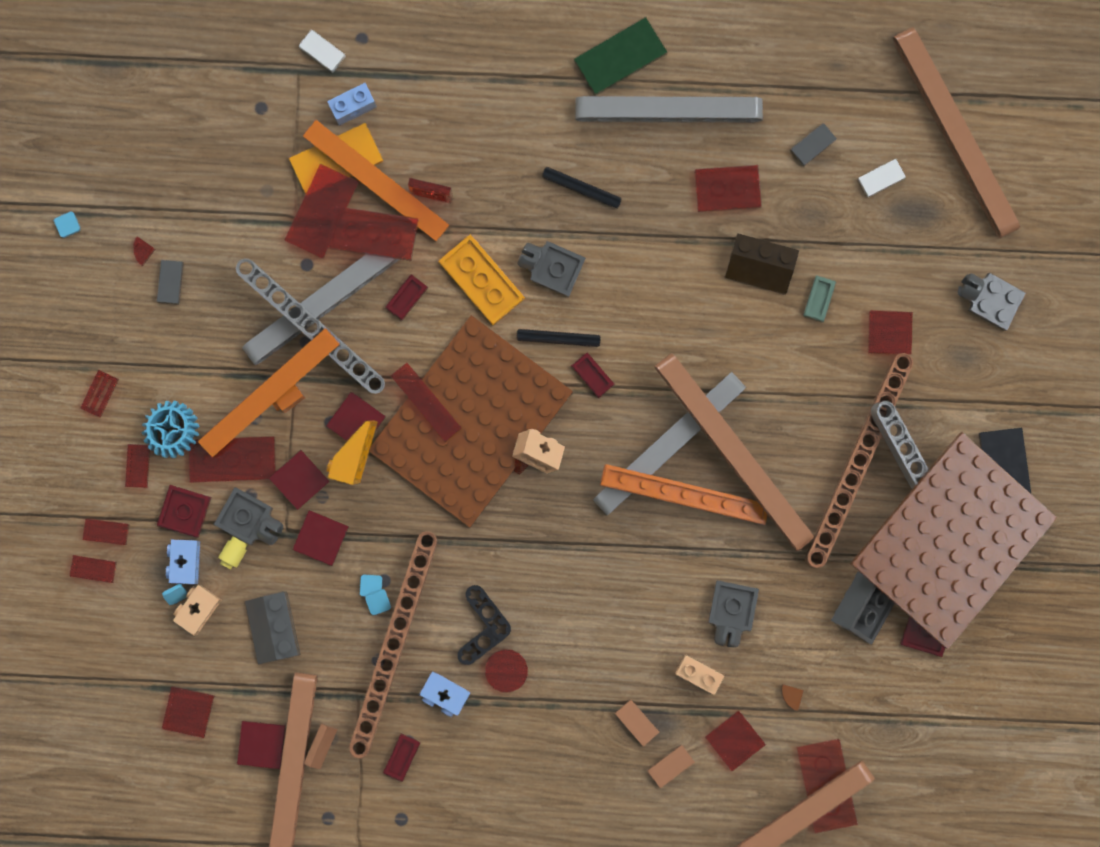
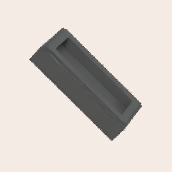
[790,123,837,166]
[157,260,184,304]

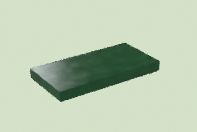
[574,17,667,96]

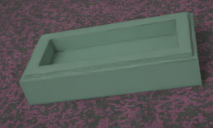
[803,275,836,323]

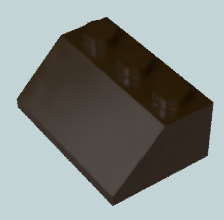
[724,233,799,295]

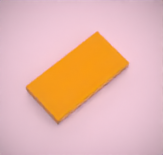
[289,123,384,197]
[438,234,525,326]

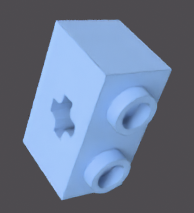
[327,83,376,125]
[166,540,200,584]
[420,671,471,717]

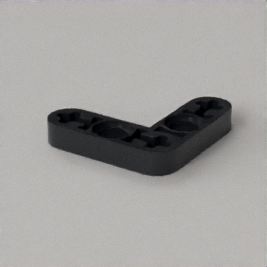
[457,585,511,665]

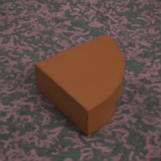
[781,684,804,711]

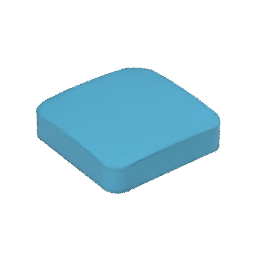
[54,212,81,238]
[360,575,383,596]
[162,584,187,605]
[365,589,391,615]

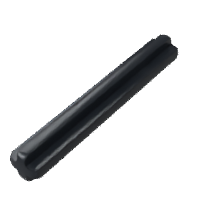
[542,167,622,209]
[517,329,601,347]

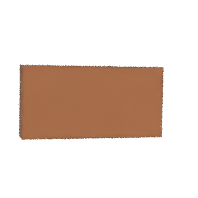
[615,699,659,747]
[304,724,338,769]
[647,744,695,788]

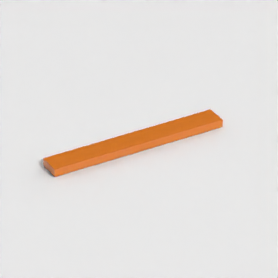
[303,120,450,242]
[198,328,340,457]
[600,464,768,525]

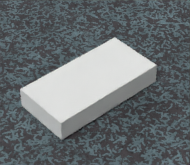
[299,30,345,73]
[858,159,906,198]

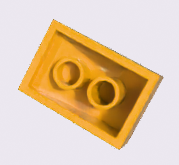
[326,420,378,485]

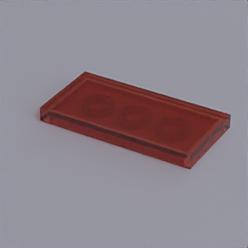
[284,164,359,259]
[327,206,419,261]
[189,436,276,483]
[796,738,858,833]

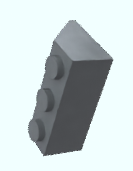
[831,571,895,645]
[245,592,301,665]

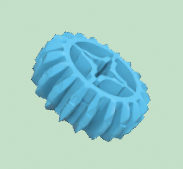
[141,401,200,458]

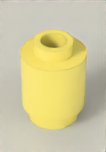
[218,536,248,570]

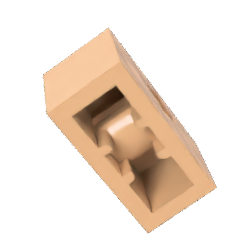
[512,429,565,474]
[173,585,222,635]
[675,655,724,695]

